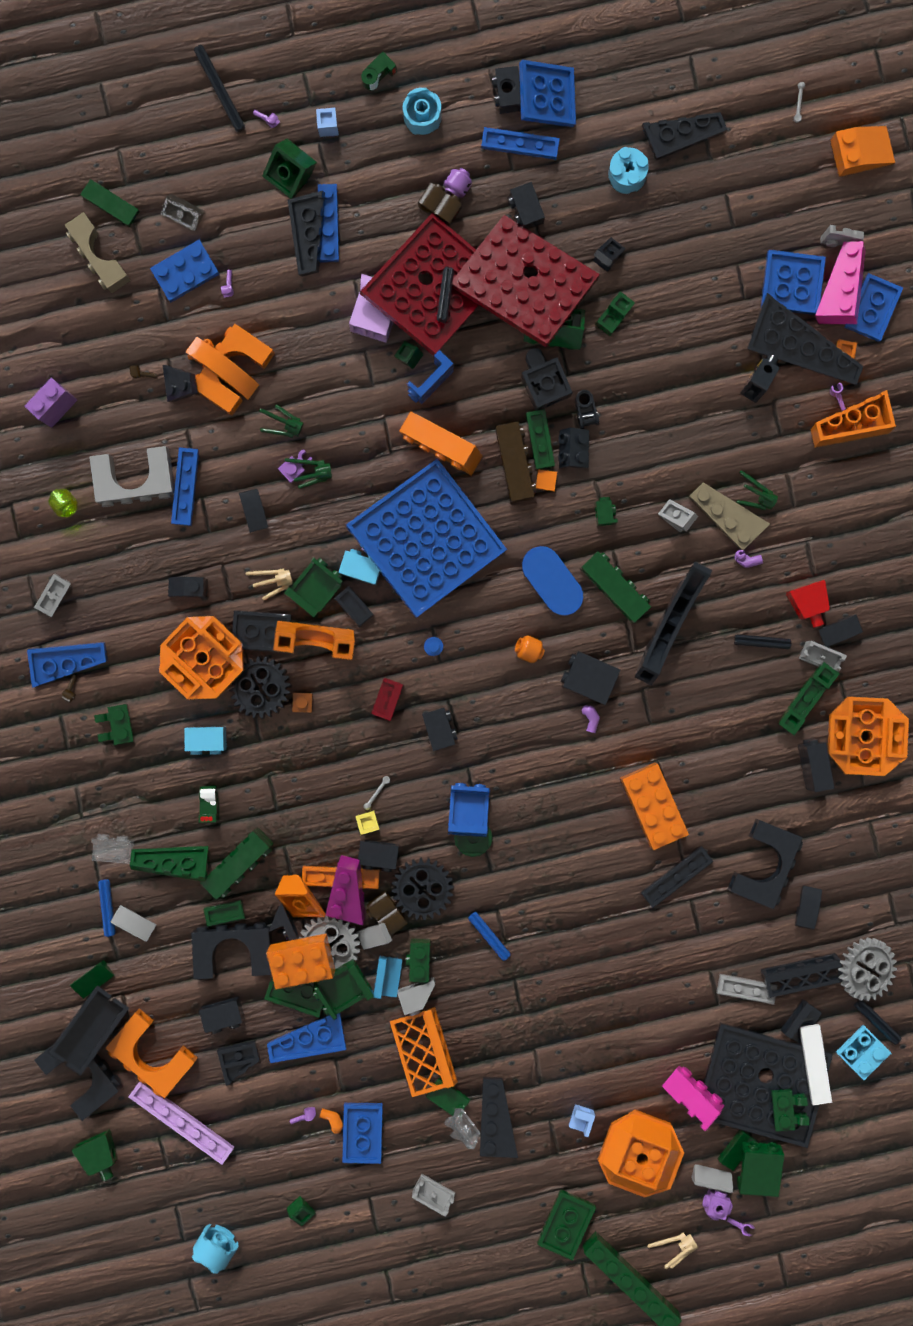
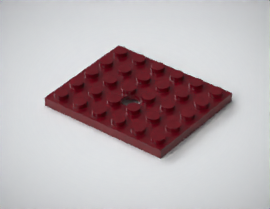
[360,213,479,356]
[452,215,600,347]

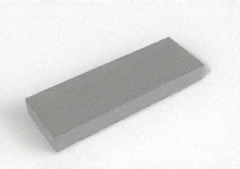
[716,974,778,1005]

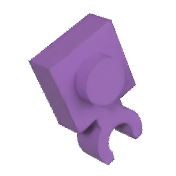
[278,450,313,484]

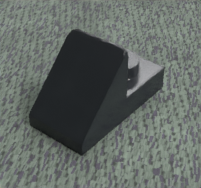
[593,237,626,271]
[269,903,300,941]

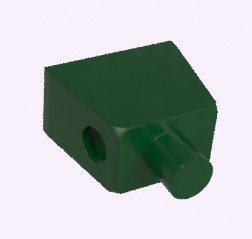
[72,1129,118,1181]

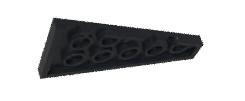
[747,293,863,385]

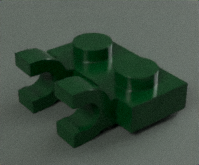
[94,704,134,745]
[771,1089,810,1131]

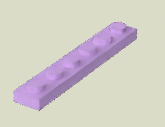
[129,1081,234,1165]

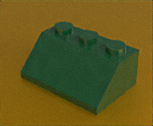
[523,309,585,350]

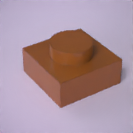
[292,693,313,713]

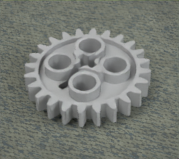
[299,916,361,969]
[838,937,897,1001]

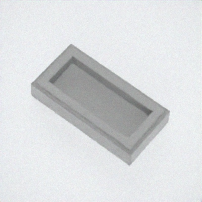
[356,923,392,950]

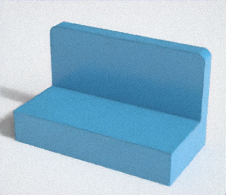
[373,956,402,999]

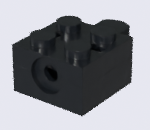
[521,348,573,411]

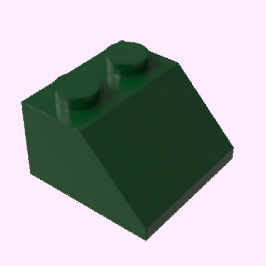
[262,139,317,199]

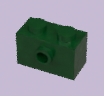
[406,939,430,982]

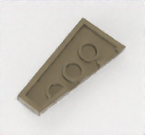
[689,482,770,550]

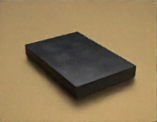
[232,610,292,653]

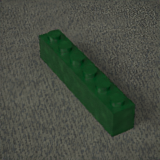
[583,1231,682,1326]

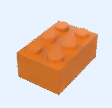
[267,933,335,989]

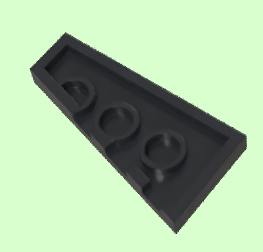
[642,112,728,161]
[288,191,325,277]
[480,1077,518,1158]

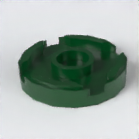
[454,825,492,857]

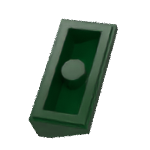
[70,960,115,999]
[426,1077,470,1118]
[717,1129,756,1171]

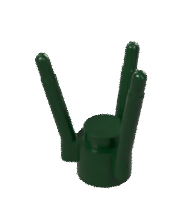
[259,405,304,438]
[285,458,332,489]
[736,471,778,511]

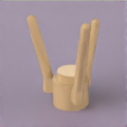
[246,568,293,600]
[647,1232,698,1269]

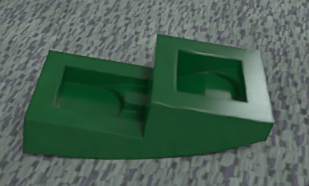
[595,291,635,336]

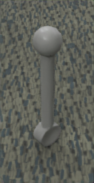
[793,82,805,123]
[363,776,390,810]

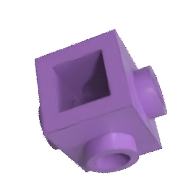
[702,1188,732,1220]

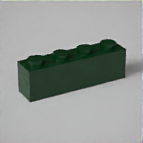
[580,552,651,624]

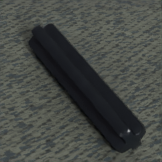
[437,267,454,323]
[734,634,792,649]
[854,1000,902,1045]

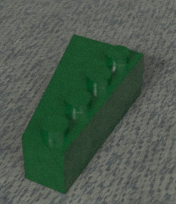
[200,827,274,900]

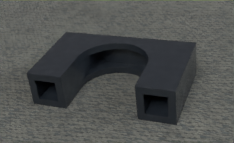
[727,819,803,909]
[191,923,272,979]
[34,1045,123,1121]

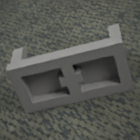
[34,574,71,617]
[799,641,847,672]
[412,1174,455,1217]

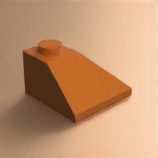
[275,874,326,917]

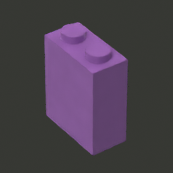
[25,378,77,428]

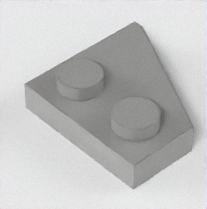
[820,225,864,247]

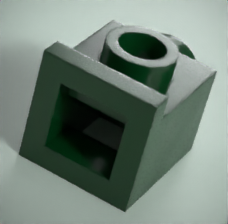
[594,497,618,527]

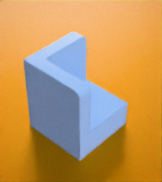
[316,108,339,137]
[569,1104,595,1137]

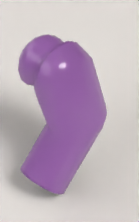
[734,550,763,568]
[582,705,600,733]

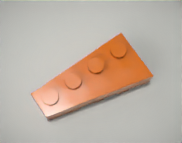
[811,390,896,448]
[399,411,483,476]

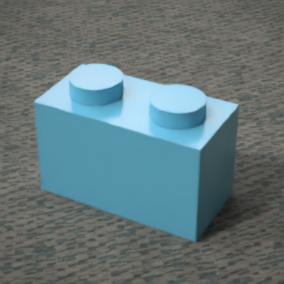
[338,549,380,585]
[184,727,226,755]

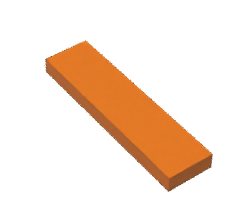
[302,866,380,889]

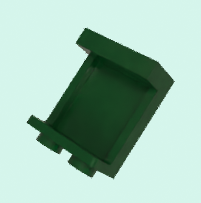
[284,557,344,618]
[312,959,374,1020]
[737,1141,784,1197]

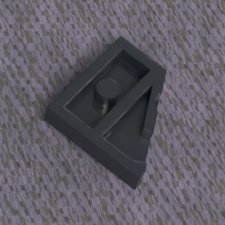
[162,365,198,402]
[217,1040,260,1086]

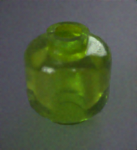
[48,489,78,517]

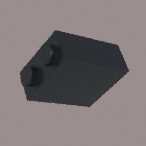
[560,651,621,705]
[798,738,835,792]

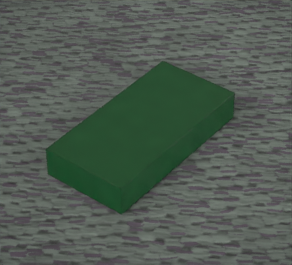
[203,899,246,927]

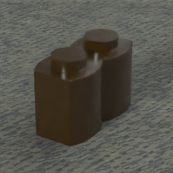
[418,183,462,227]
[366,890,408,936]

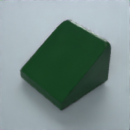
[394,341,423,369]
[287,1196,316,1226]

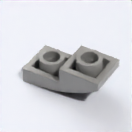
[111,905,156,942]

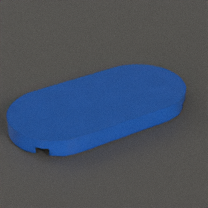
[522,546,583,615]

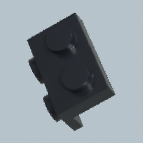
[558,427,589,469]

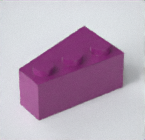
[325,855,366,925]

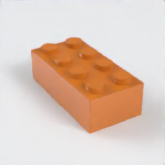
[620,763,689,850]

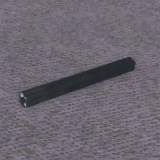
[194,44,245,132]

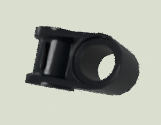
[574,390,599,429]

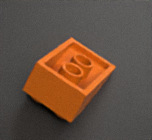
[830,126,895,177]

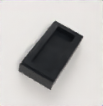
[334,586,374,627]

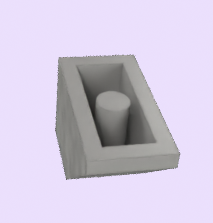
[397,977,435,1016]

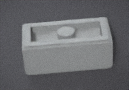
[691,1164,733,1193]

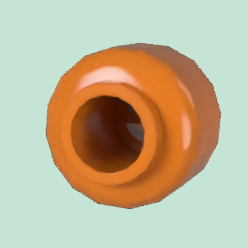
[515,635,545,663]

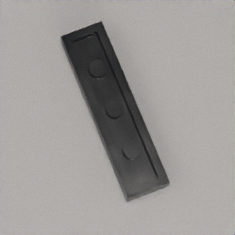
[641,846,714,908]

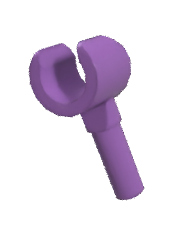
[253,110,280,128]
[221,270,234,298]
[830,383,846,411]
[290,1107,316,1124]
[727,1217,755,1236]

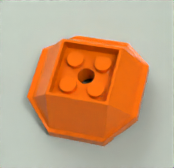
[159,616,244,699]
[828,697,909,776]
[598,1109,684,1198]

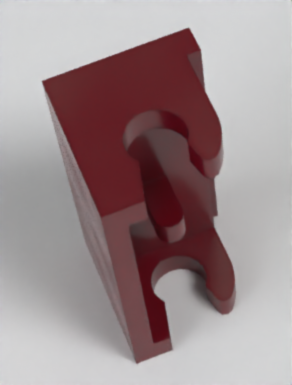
[371,678,404,721]

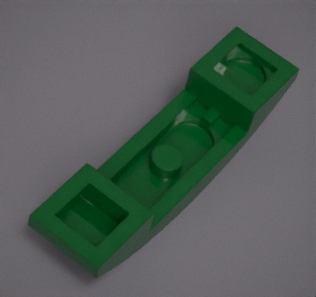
[778,662,840,735]

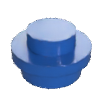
[424,637,443,656]

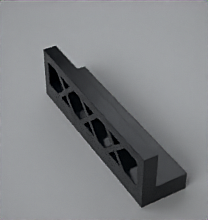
[760,953,843,998]

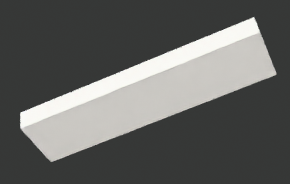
[799,1024,832,1105]

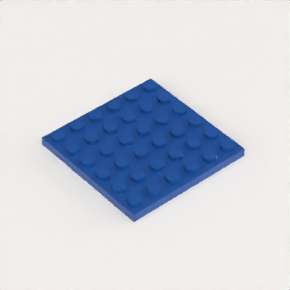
[346,459,507,618]

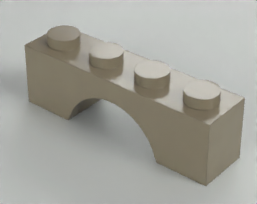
[65,212,131,293]

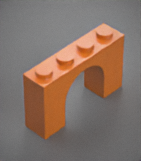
[196,324,275,416]
[274,621,355,660]
[105,1008,198,1098]

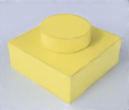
[355,811,380,835]

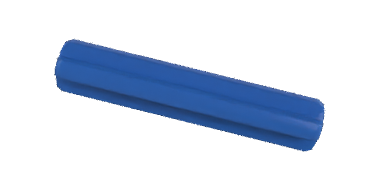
[98,879,115,937]
[468,912,510,961]

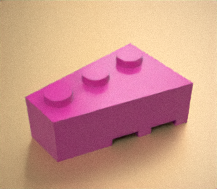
[662,1066,725,1131]

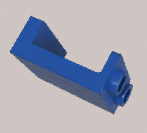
[407,350,453,404]
[448,783,490,837]

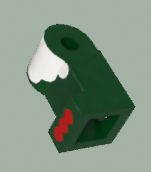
[361,52,397,91]
[199,786,219,823]

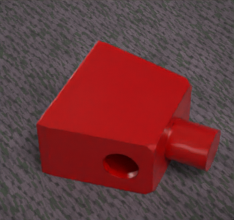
[786,580,830,628]

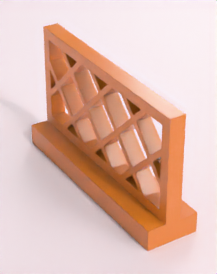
[390,1007,458,1097]

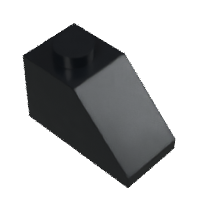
[168,577,207,598]

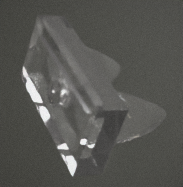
[444,1108,480,1149]

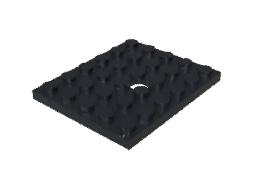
[696,1022,833,1148]

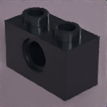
[492,66,521,114]

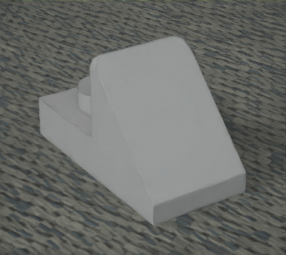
[658,499,698,532]

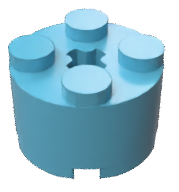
[403,88,441,135]
[608,147,648,194]
[192,1224,239,1274]

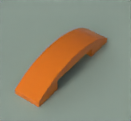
[185,337,259,400]

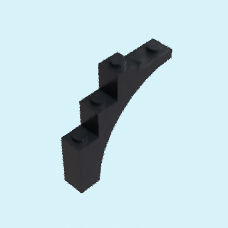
[635,562,712,686]

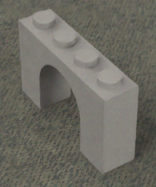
[89,446,175,507]

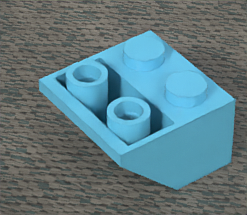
[836,1025,891,1080]

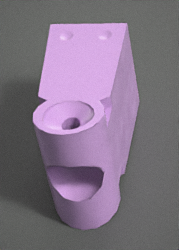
[349,274,393,343]

